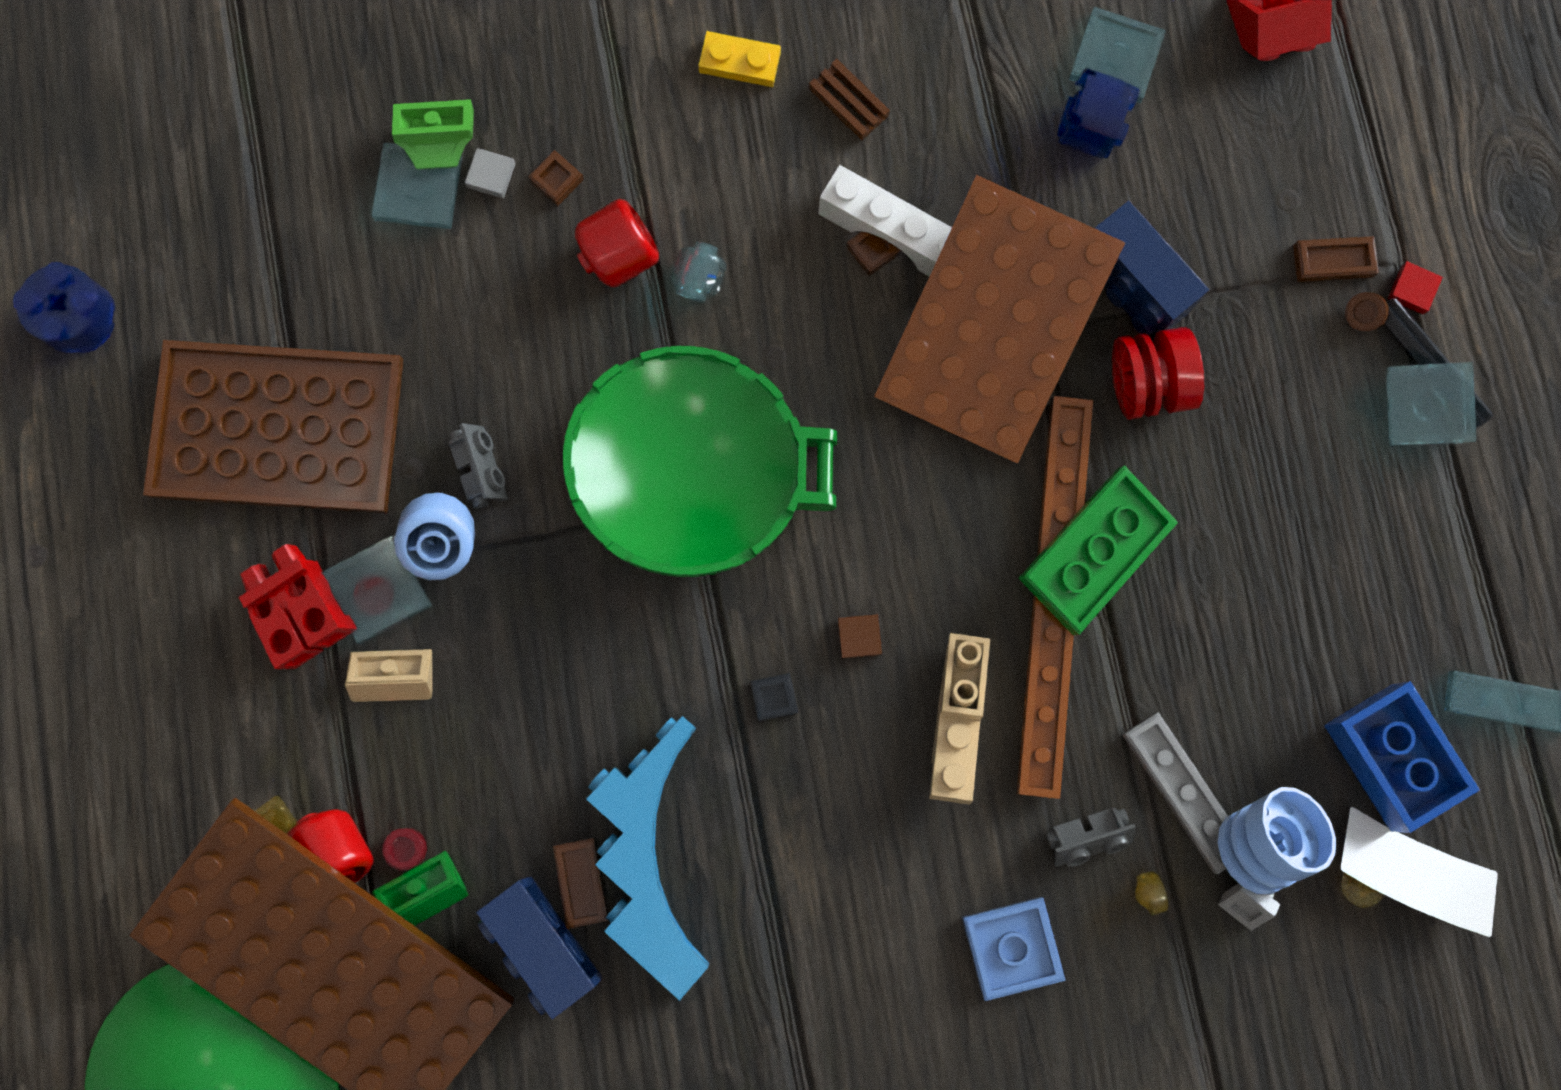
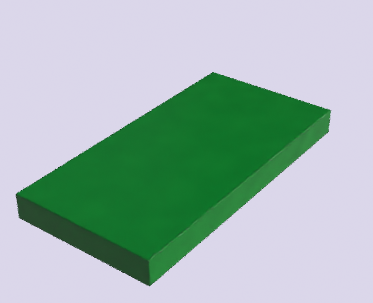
[1018,465,1178,636]

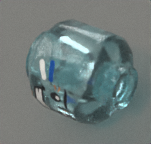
[670,241,727,303]

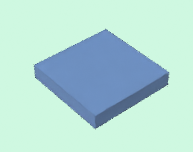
[962,897,1066,1001]

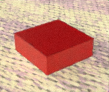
[1388,261,1443,315]

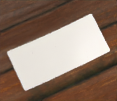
[1341,807,1497,937]

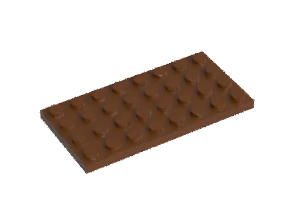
[129,797,515,1090]

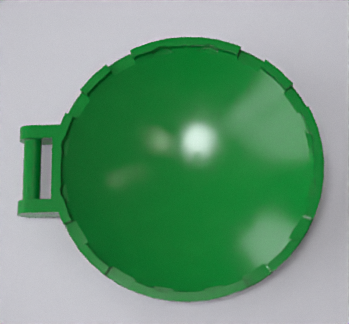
[563,346,837,577]
[85,964,340,1090]

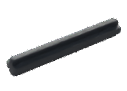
[1385,298,1493,428]

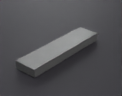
[1122,712,1227,874]

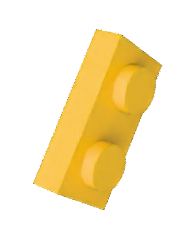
[699,31,781,87]

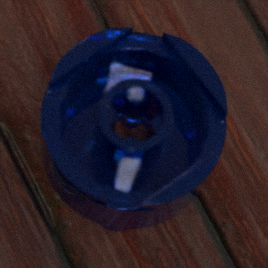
[1057,67,1140,159]
[13,262,116,353]

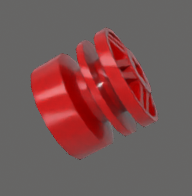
[1112,327,1204,420]

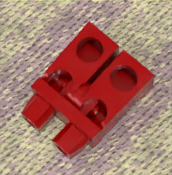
[238,544,357,669]

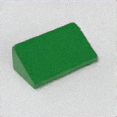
[372,850,468,926]

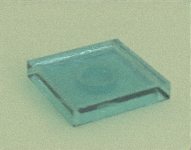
[1069,7,1166,103]
[372,143,463,229]
[1387,362,1476,446]
[322,535,432,644]

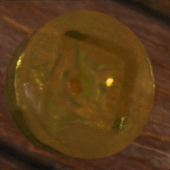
[1135,871,1168,916]
[1341,873,1384,908]

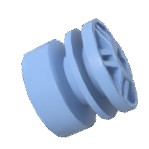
[1217,787,1336,894]

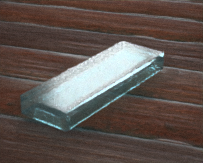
[1444,670,1561,734]

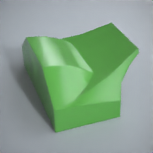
[392,100,474,169]

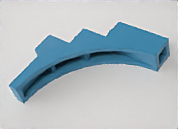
[586,716,709,1001]

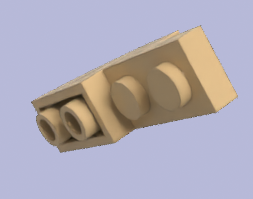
[929,633,990,805]

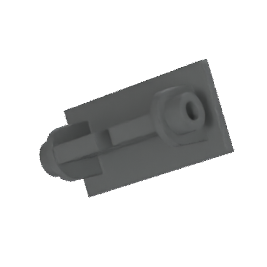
[448,423,508,509]
[1046,807,1136,867]

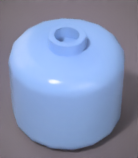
[394,493,475,580]

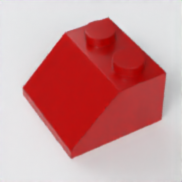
[1226,0,1332,61]

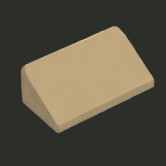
[345,649,432,702]

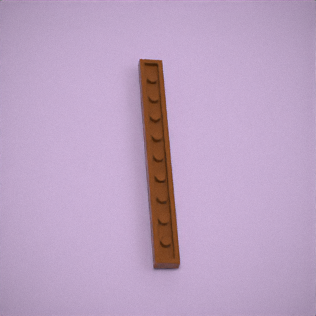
[1017,396,1093,799]

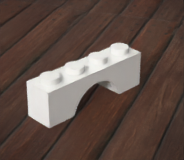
[818,165,952,276]

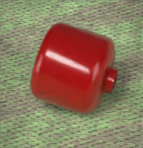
[575,199,659,288]
[286,809,374,884]

